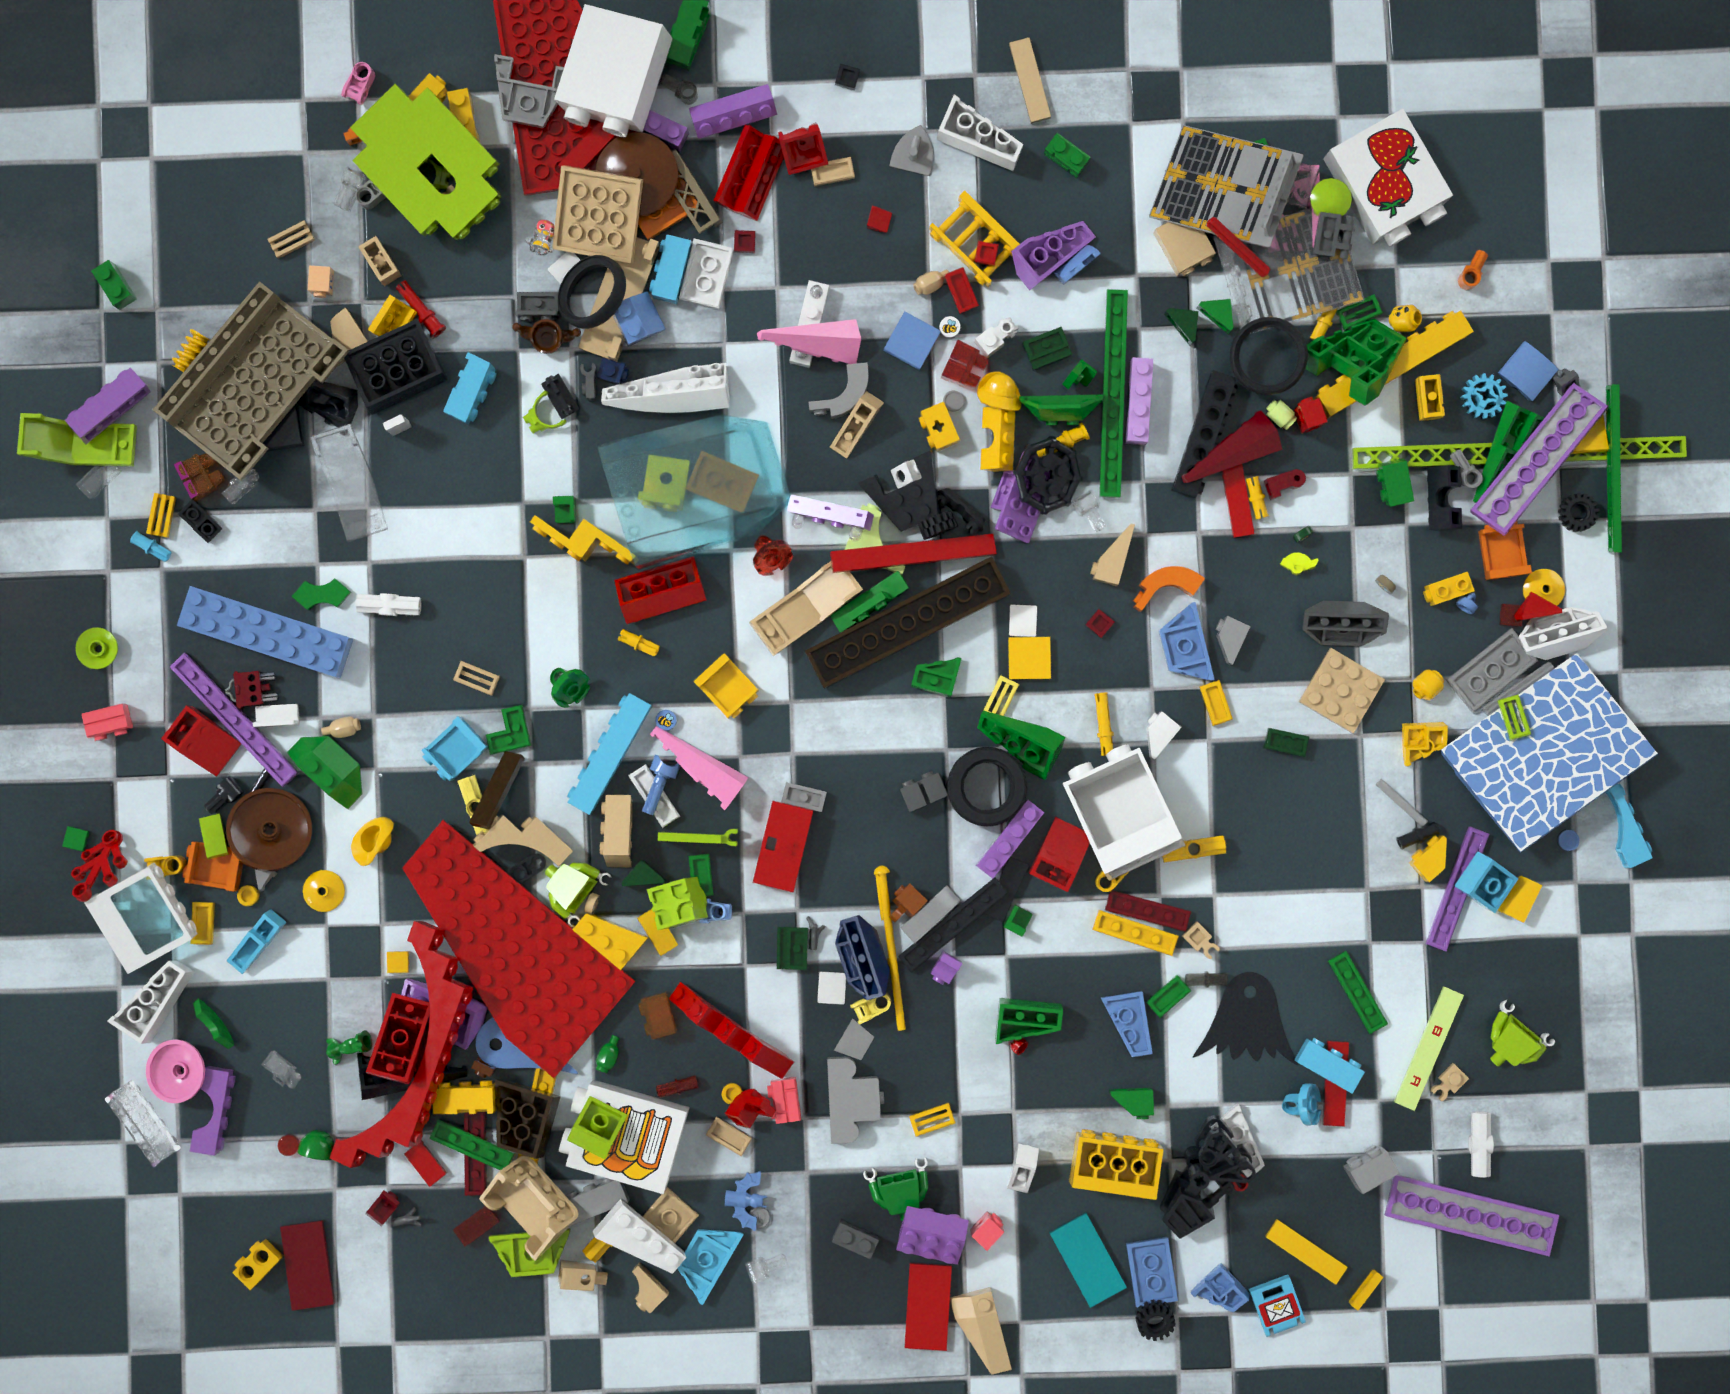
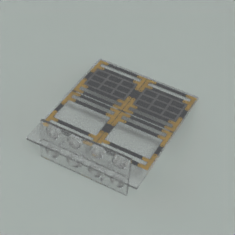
[1213,208,1365,334]

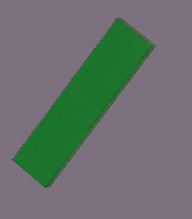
[1327,951,1388,1034]
[429,1119,515,1170]

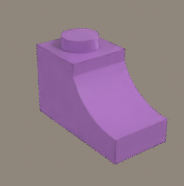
[930,951,962,985]

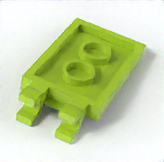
[658,829,738,846]

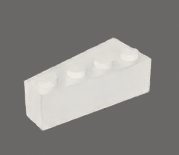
[937,95,1023,171]
[107,961,194,1044]
[593,1199,686,1274]

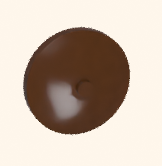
[596,132,679,217]
[226,788,312,871]

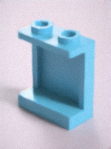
[421,716,488,781]

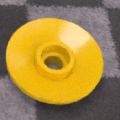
[1523,569,1565,606]
[303,870,345,912]

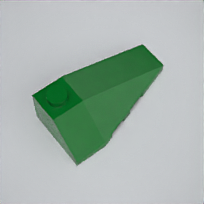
[977,711,1066,780]

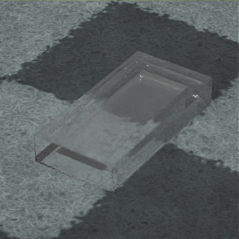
[1287,163,1320,209]
[75,465,122,500]

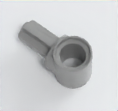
[1450,450,1482,488]

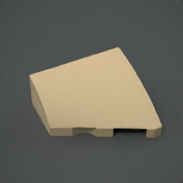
[330,308,368,366]

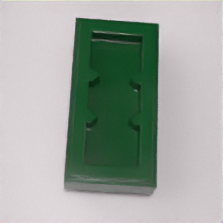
[1263,728,1309,757]

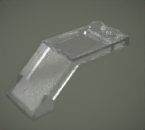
[310,424,388,542]

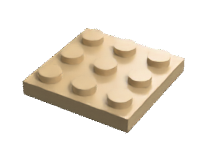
[1299,648,1385,733]

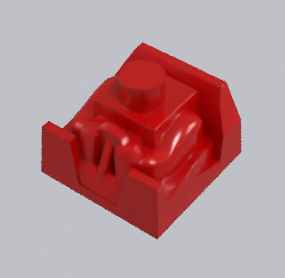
[778,122,829,175]

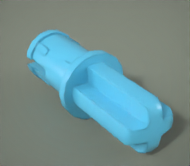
[130,531,172,562]

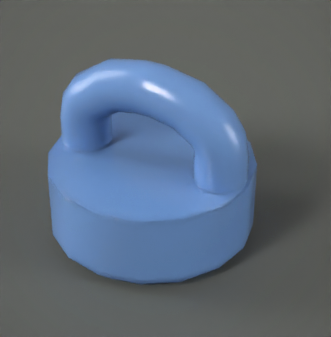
[1456,592,1478,614]

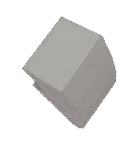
[900,885,961,944]

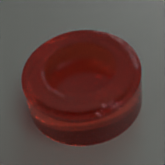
[278,1134,300,1156]

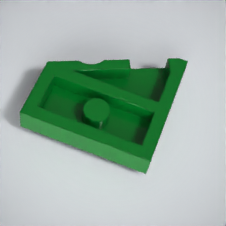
[911,657,962,697]

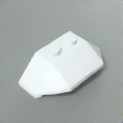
[1519,607,1607,660]

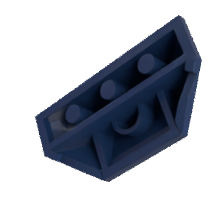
[835,915,890,1000]

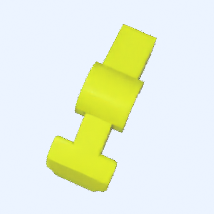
[1280,552,1319,575]

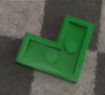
[486,705,532,755]

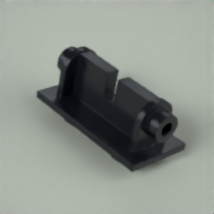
[541,373,579,419]

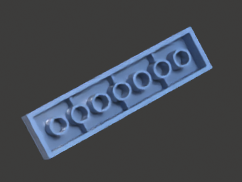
[177,586,353,678]

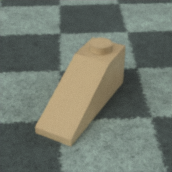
[830,391,884,458]
[1090,524,1135,586]

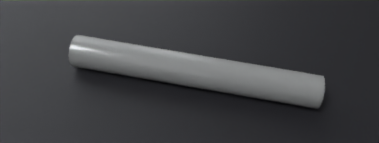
[1376,779,1428,827]

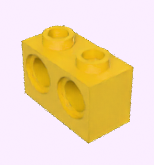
[232,1239,284,1290]

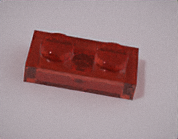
[453,1206,500,1247]

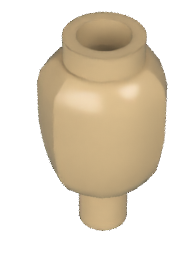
[913,269,949,295]
[321,716,361,738]

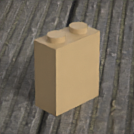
[1153,222,1216,276]

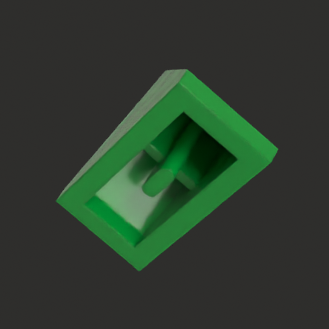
[1196,299,1234,334]

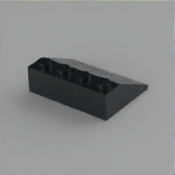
[344,319,447,415]

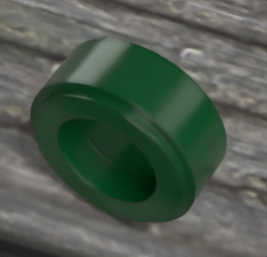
[1293,526,1314,543]

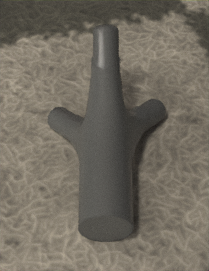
[806,916,825,950]
[391,1207,422,1227]

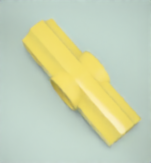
[457,775,487,835]

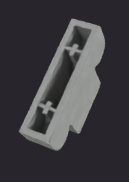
[827,1056,884,1144]

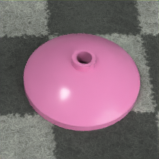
[146,1039,205,1103]

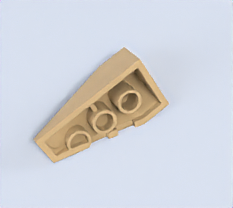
[950,1287,1012,1375]

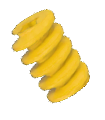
[172,329,210,372]

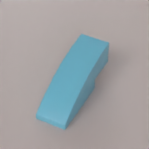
[227,909,286,974]

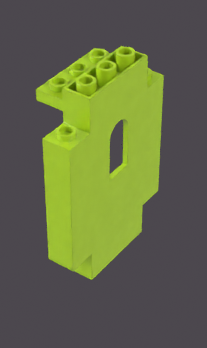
[350,84,502,240]

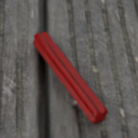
[1206,217,1270,277]

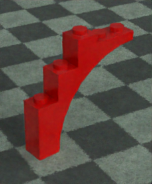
[669,982,794,1079]

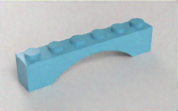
[1605,784,1653,868]

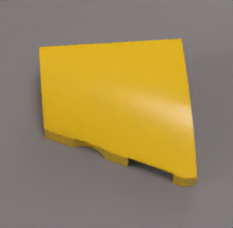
[1402,722,1448,766]
[1497,876,1542,923]

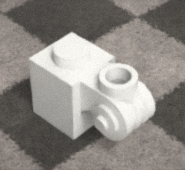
[974,317,1019,359]

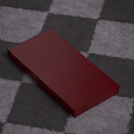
[280,1220,335,1311]

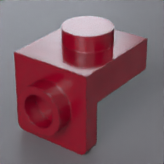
[365,1190,400,1227]

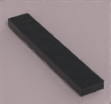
[898,877,1008,973]

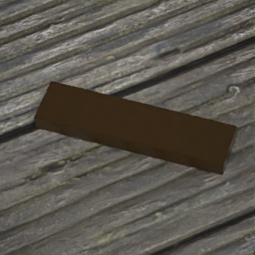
[469,751,525,830]

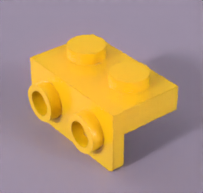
[368,295,417,336]

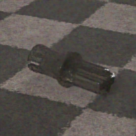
[1185,971,1228,988]

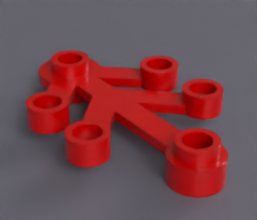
[71,830,128,902]

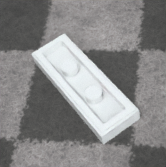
[628,764,680,828]

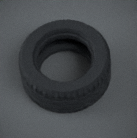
[947,747,1027,827]

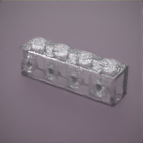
[105,1080,181,1167]

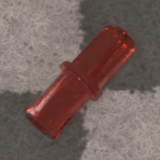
[656,1075,699,1098]

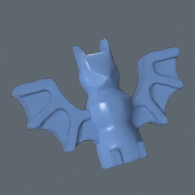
[725,1171,767,1231]

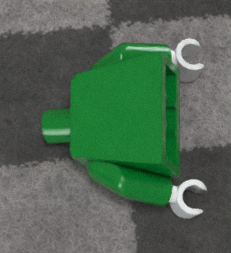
[863,1157,928,1221]

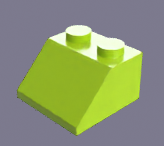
[567,1096,627,1159]

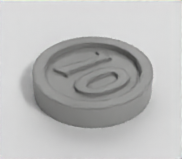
[943,390,964,412]
[749,1207,770,1228]

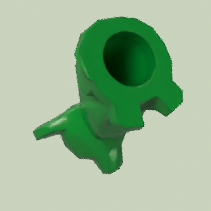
[326,1030,372,1065]

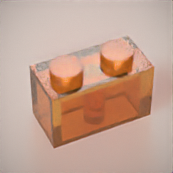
[638,991,677,1040]

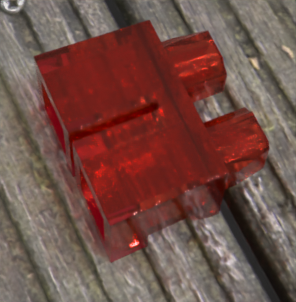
[941,340,989,388]

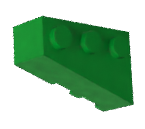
[666,0,711,71]
[995,998,1063,1044]

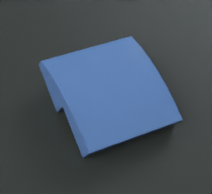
[883,311,941,370]
[1498,341,1559,401]

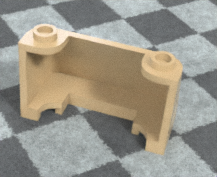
[479,1156,578,1261]

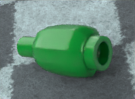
[595,1035,620,1074]

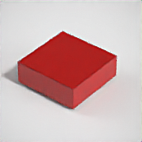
[974,241,999,266]

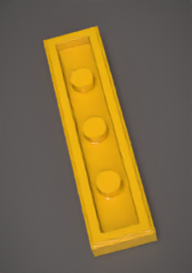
[1092,910,1179,956]
[1265,1219,1348,1284]

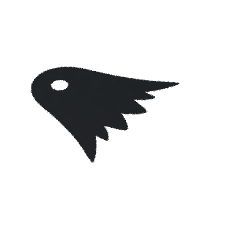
[1193,972,1298,1065]

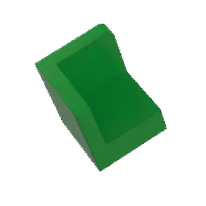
[553,496,576,523]
[1003,904,1032,937]

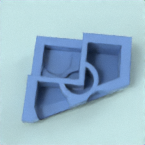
[1053,245,1101,285]
[1191,1263,1250,1312]

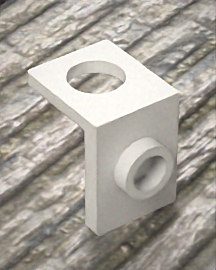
[891,459,922,489]

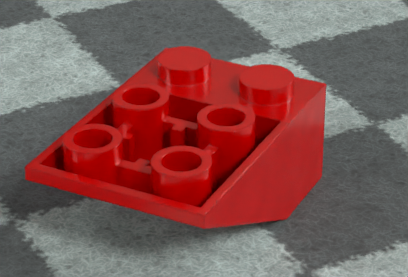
[161,705,241,777]
[1029,817,1090,892]

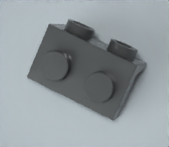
[515,292,559,322]

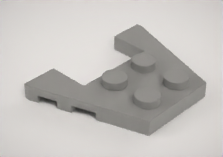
[494,54,564,128]

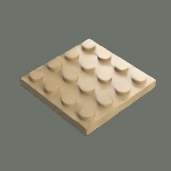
[552,165,643,263]

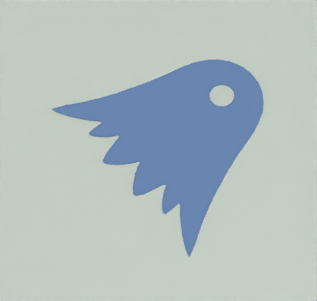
[476,1017,578,1074]

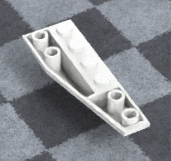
[601,363,730,413]

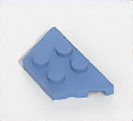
[1159,602,1215,681]

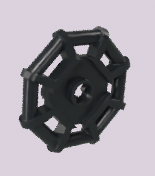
[1013,436,1083,515]

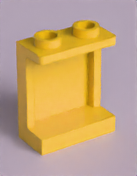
[693,653,759,719]

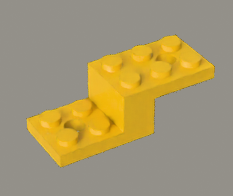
[530,515,639,565]

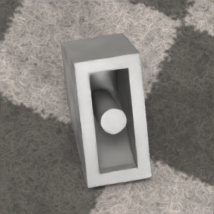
[1215,616,1250,665]

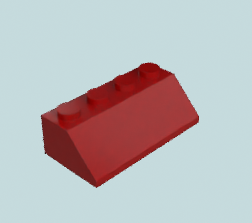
[614,556,706,624]

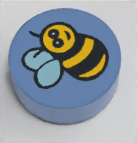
[655,710,677,731]

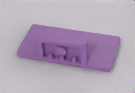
[991,452,1050,543]

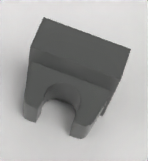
[1553,368,1580,396]

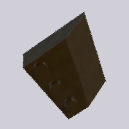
[495,1079,561,1159]

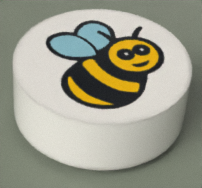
[939,316,960,338]

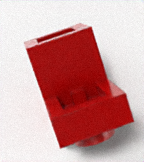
[725,1089,776,1128]

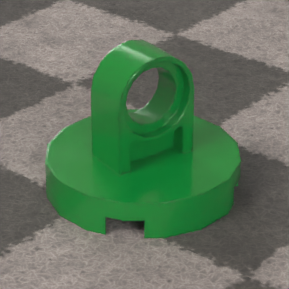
[550,668,590,708]

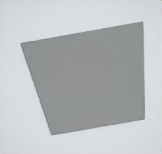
[834,1018,874,1060]

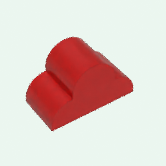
[366,993,430,1084]

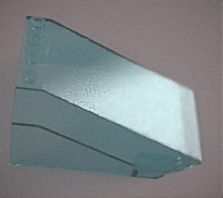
[598,415,791,571]

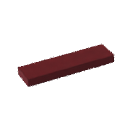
[1105,890,1191,931]
[464,1111,487,1196]

